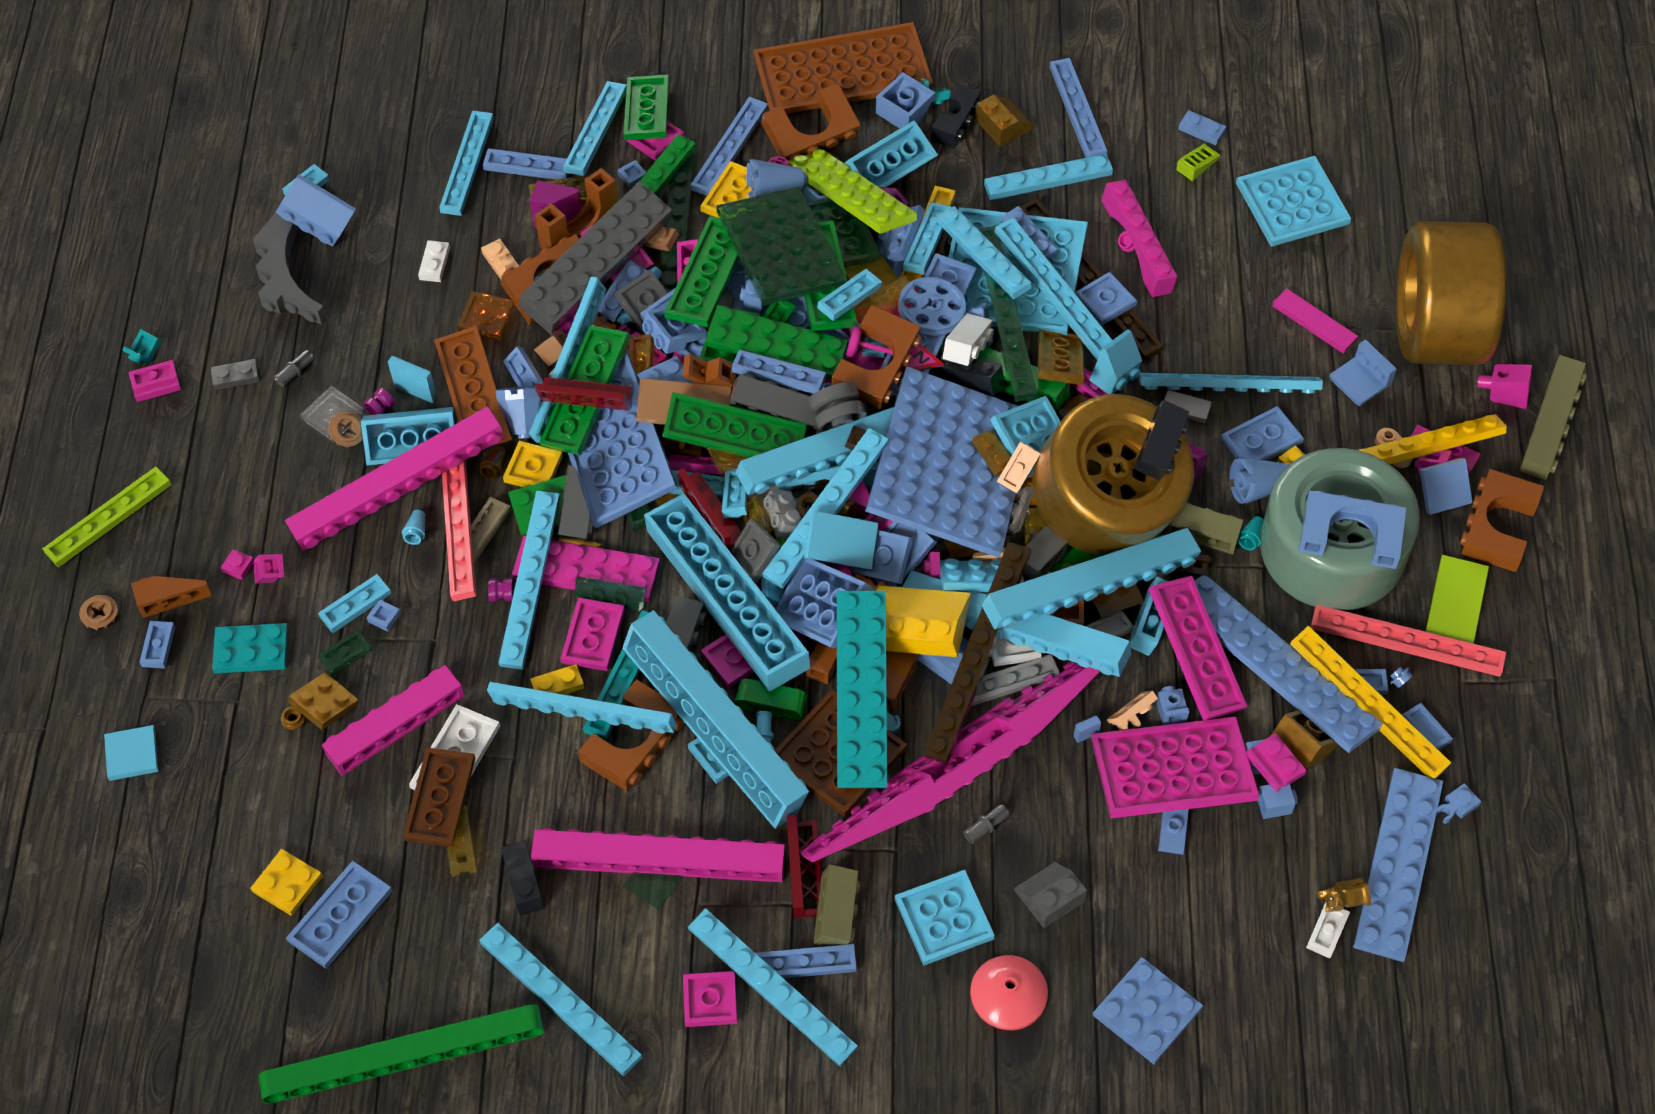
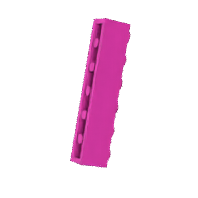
[322,665,464,776]

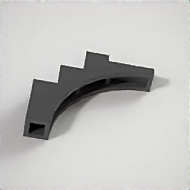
[253,213,327,325]

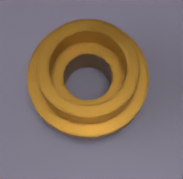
[281,706,306,730]

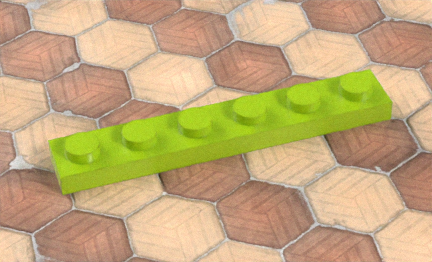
[42,467,171,568]

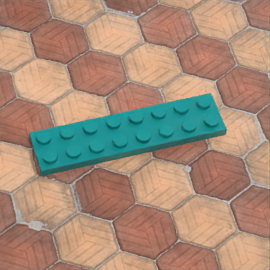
[837,591,887,788]

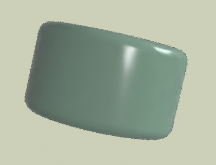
[1260,448,1420,611]

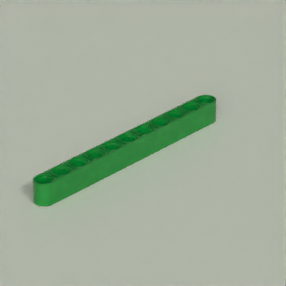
[258,1005,544,1103]

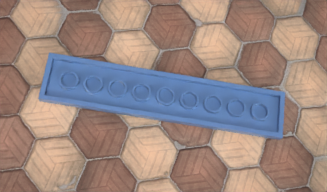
[1194,575,1382,753]

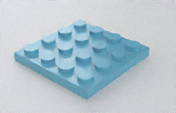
[1236,156,1351,247]

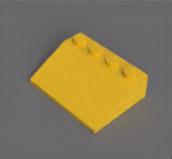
[877,586,972,657]

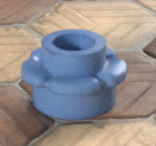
[1390,667,1413,688]

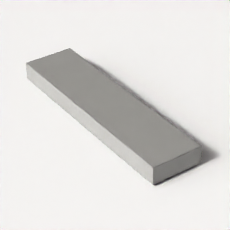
[971,654,1060,706]

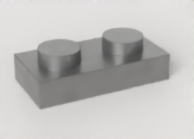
[211,359,259,390]

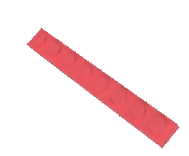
[442,460,476,602]
[1310,605,1506,677]

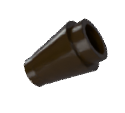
[480,446,507,479]

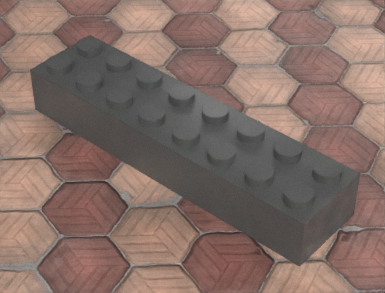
[519,181,672,335]

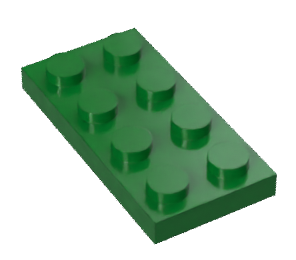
[624,75,669,141]

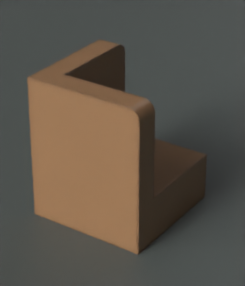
[534,328,567,366]

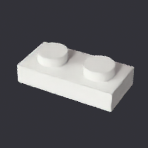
[418,241,450,282]
[1306,903,1350,958]

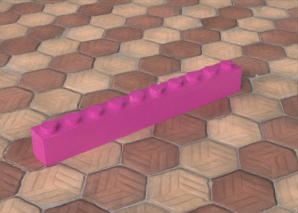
[285,406,505,551]
[531,828,785,882]

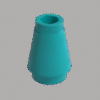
[1238,516,1264,550]

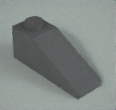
[557,465,593,539]

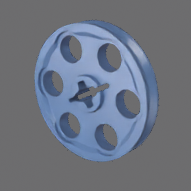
[898,277,966,336]

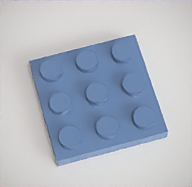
[1093,957,1203,1065]

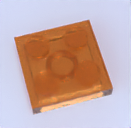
[457,292,514,340]

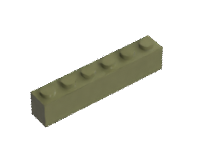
[1519,355,1587,480]

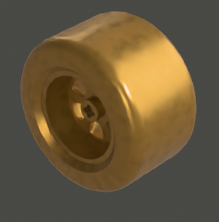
[1396,221,1506,365]
[1032,394,1194,556]

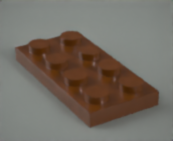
[403,747,475,847]

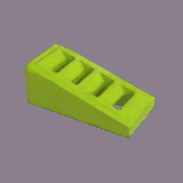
[1176,144,1220,181]

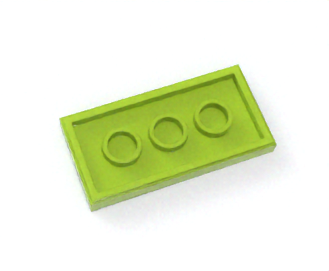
[1425,555,1489,644]

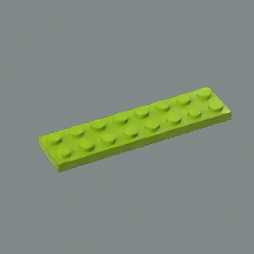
[788,149,917,234]

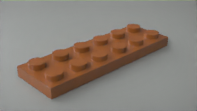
[434,326,512,449]

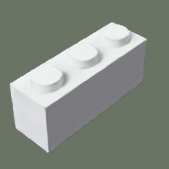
[943,313,994,366]

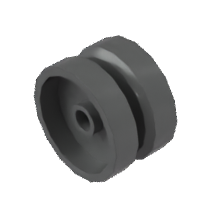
[808,382,866,432]

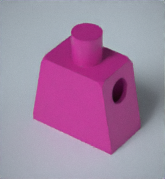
[1477,364,1532,409]

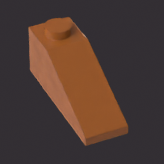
[131,576,212,618]

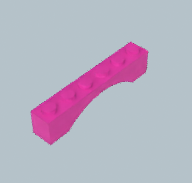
[1101,179,1177,297]

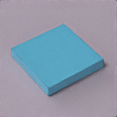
[388,356,437,403]
[104,725,159,781]

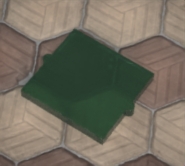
[623,872,683,910]

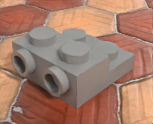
[763,489,810,538]

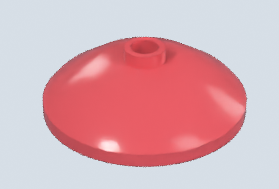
[970,955,1048,1030]

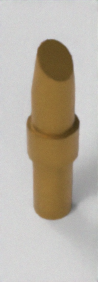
[559,536,604,549]

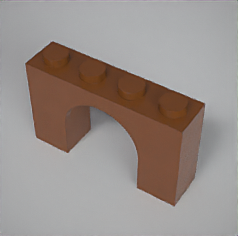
[761,83,861,161]
[534,168,618,250]
[501,234,579,326]
[831,305,922,410]
[1460,469,1544,572]
[806,642,918,711]
[578,679,685,792]

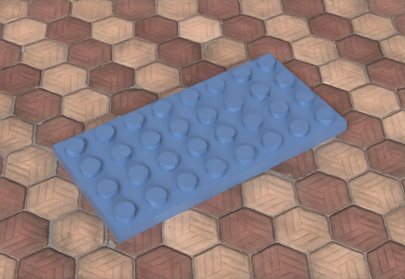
[568,348,678,528]

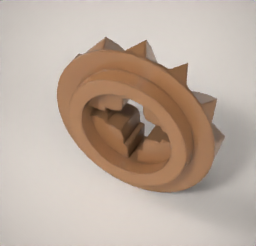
[328,411,363,448]
[79,595,119,631]

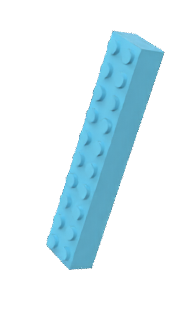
[644,493,810,692]
[622,610,809,829]

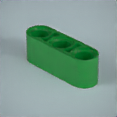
[734,679,808,720]

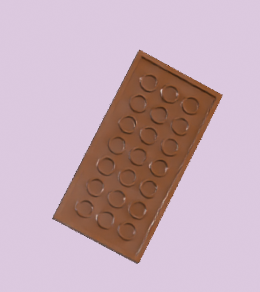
[753,22,933,114]

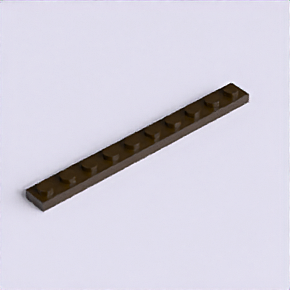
[1020,198,1163,361]
[924,542,1032,764]

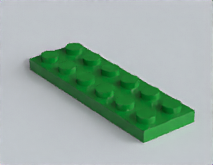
[665,216,752,327]
[790,221,857,331]
[705,305,848,380]
[539,325,631,456]
[662,392,807,458]

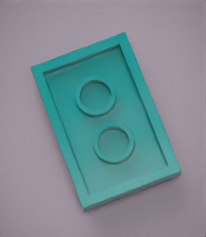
[212,623,288,674]

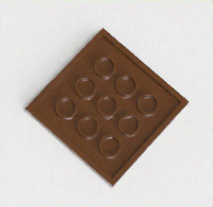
[775,689,907,817]

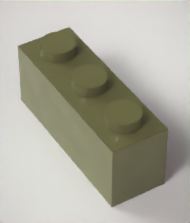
[1166,502,1243,554]
[813,864,860,946]

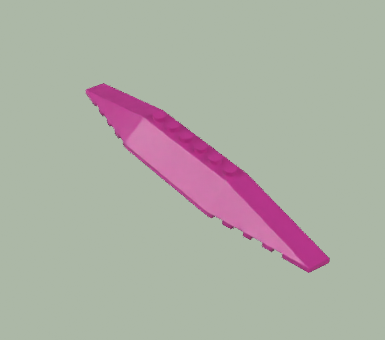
[800,661,1100,862]

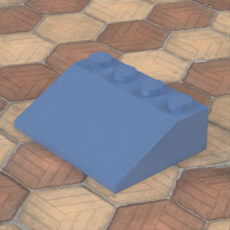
[775,558,878,649]

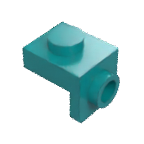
[920,78,950,104]
[123,329,162,364]

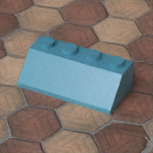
[844,121,938,187]
[361,407,456,465]

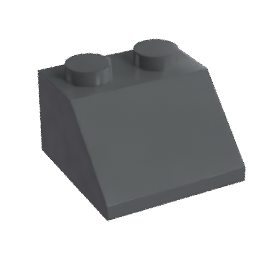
[1014,862,1087,929]

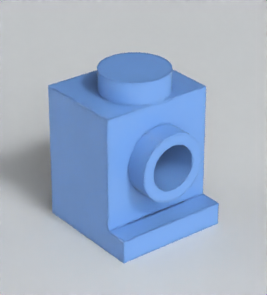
[739,279,765,316]
[1156,686,1189,725]

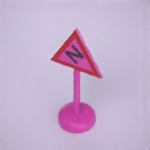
[846,326,944,373]

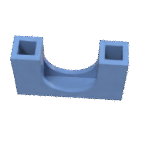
[1299,490,1406,569]

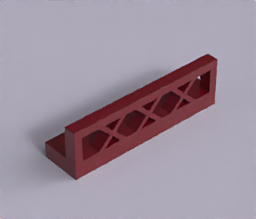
[535,377,634,411]
[677,468,742,551]
[786,815,821,918]

